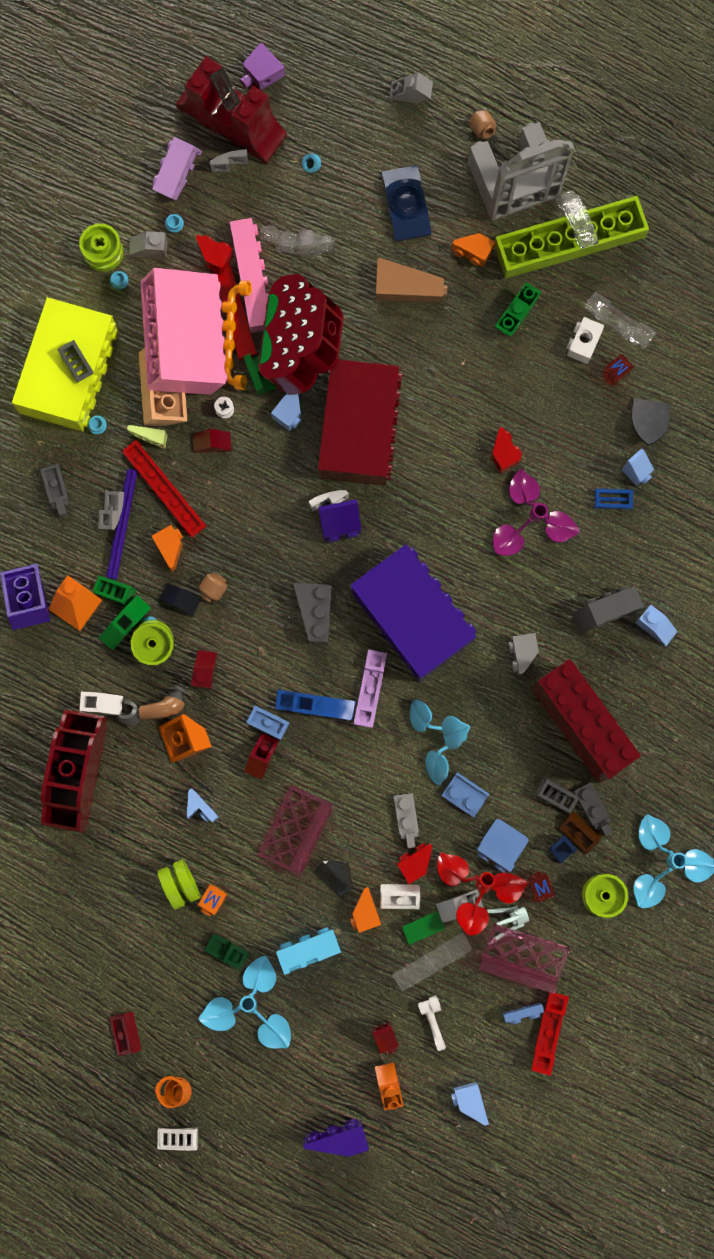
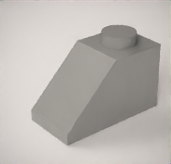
[129,231,168,259]

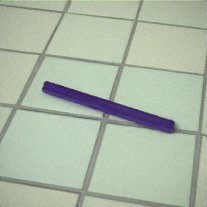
[106,469,137,580]

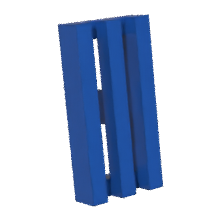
[594,489,633,510]

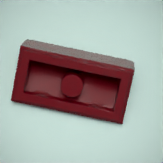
[109,1011,142,1057]

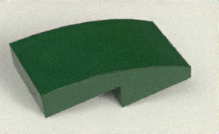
[204,933,249,970]

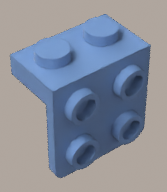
[476,819,528,873]

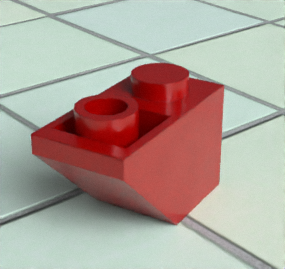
[196,234,233,274]
[491,427,522,474]
[397,842,432,884]

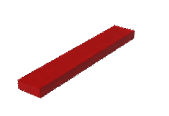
[213,263,257,361]
[122,440,207,538]

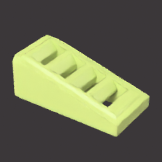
[127,425,167,449]

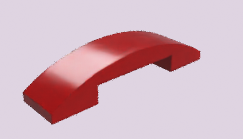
[531,991,569,1076]

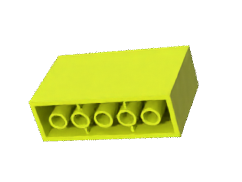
[12,297,119,432]

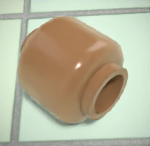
[469,110,496,139]
[199,572,227,602]

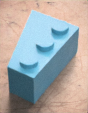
[276,927,341,975]

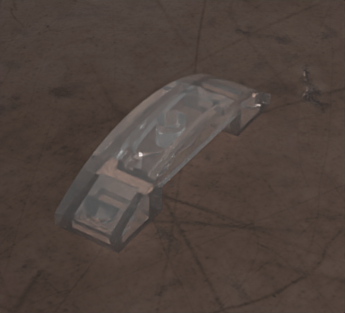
[554,190,599,249]
[584,291,657,348]

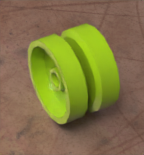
[79,224,124,272]
[131,620,174,665]
[157,859,201,910]
[581,874,628,918]

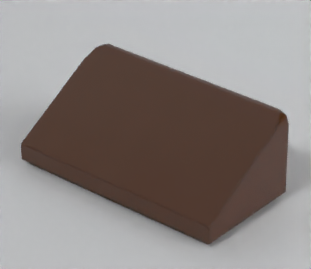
[558,811,602,854]

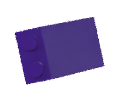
[318,499,361,543]
[0,564,51,630]

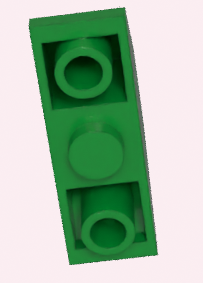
[495,282,542,337]
[99,595,151,650]

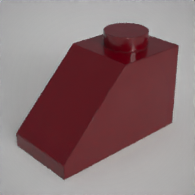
[191,650,218,690]
[244,733,280,779]
[372,1022,399,1055]

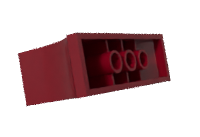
[176,56,287,164]

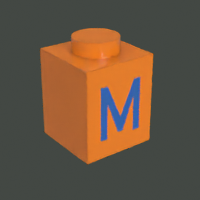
[198,884,228,916]

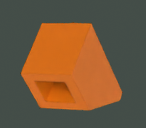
[451,233,496,267]
[375,1062,404,1111]

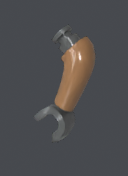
[117,686,186,726]

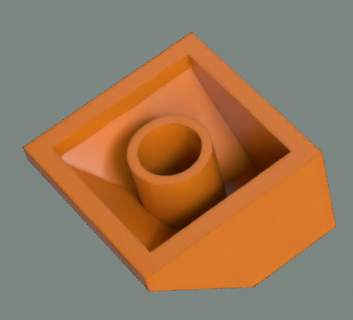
[49,575,102,631]
[159,714,212,763]

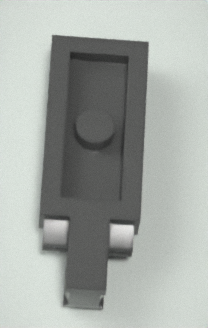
[40,464,70,518]
[573,782,612,836]

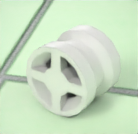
[214,397,234,419]

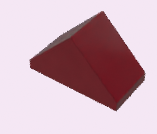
[193,428,231,453]

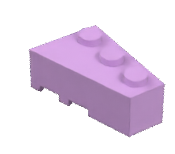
[152,137,202,200]

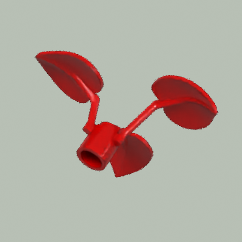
[437,852,528,936]

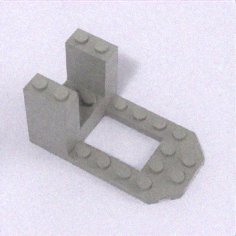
[468,122,575,221]

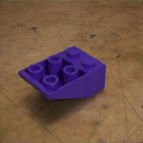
[303,1118,369,1157]

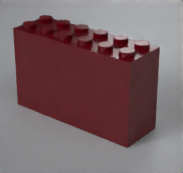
[318,359,402,486]
[530,659,641,783]

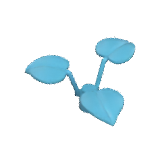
[410,699,470,785]
[633,814,714,908]
[199,956,291,1049]

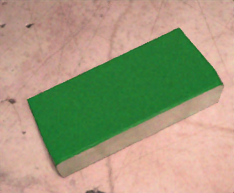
[401,911,445,945]

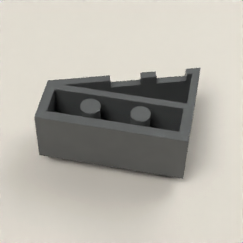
[572,586,644,635]

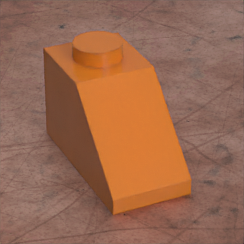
[152,525,183,572]
[350,887,381,933]

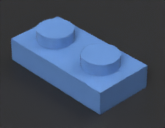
[246,706,290,740]
[502,1003,544,1025]

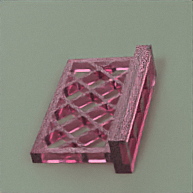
[258,785,335,876]
[479,923,570,994]

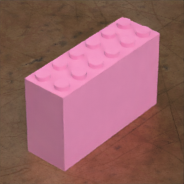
[141,268,227,395]

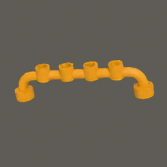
[222,280,252,390]

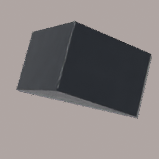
[158,583,201,617]

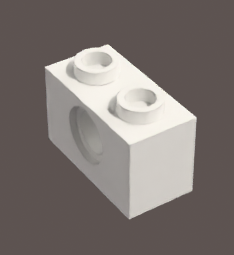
[566,317,604,364]

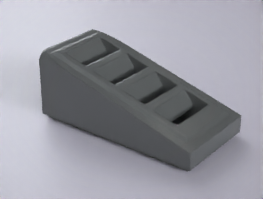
[57,340,94,383]
[535,776,580,814]

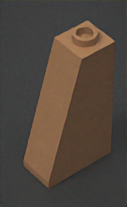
[376,258,447,303]

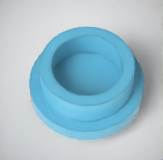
[165,214,184,233]
[110,271,129,290]
[88,416,107,435]

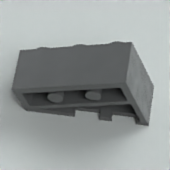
[293,583,332,645]

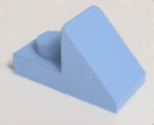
[187,788,219,823]

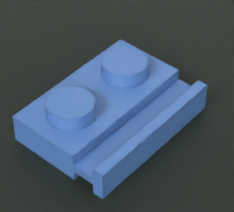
[441,772,489,818]

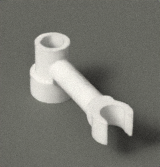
[418,995,446,1051]

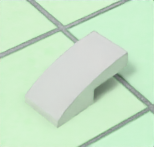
[308,490,349,511]

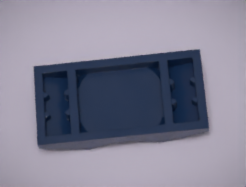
[381,165,432,242]

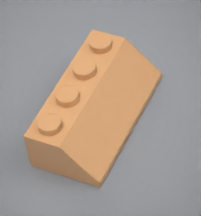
[139,347,187,426]

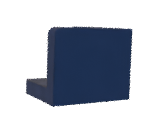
[547,835,577,863]

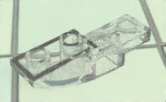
[260,225,335,255]

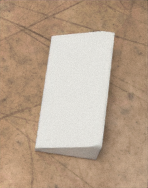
[380,884,420,909]

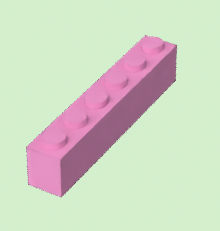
[230,218,268,333]

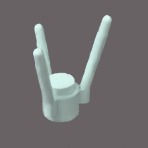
[487,905,529,944]

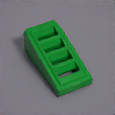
[92,575,136,606]

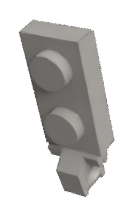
[393,793,419,849]

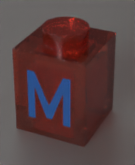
[602,354,634,387]
[527,871,556,903]

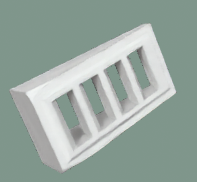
[158,1128,198,1151]

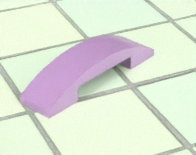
[354,650,387,728]

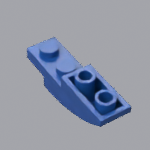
[275,690,356,720]

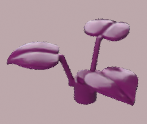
[493,469,580,556]

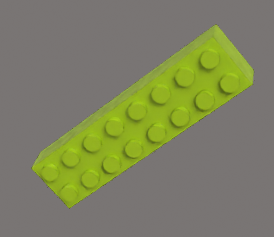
[495,195,649,279]

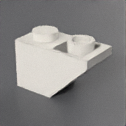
[79,692,123,715]

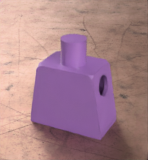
[240,42,285,90]

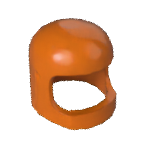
[155,1076,192,1108]

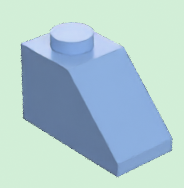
[271,394,301,431]
[622,449,654,486]
[635,605,678,647]
[451,1082,489,1125]

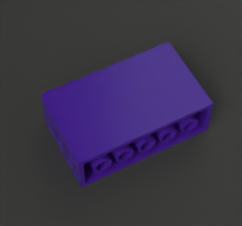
[350,544,477,682]

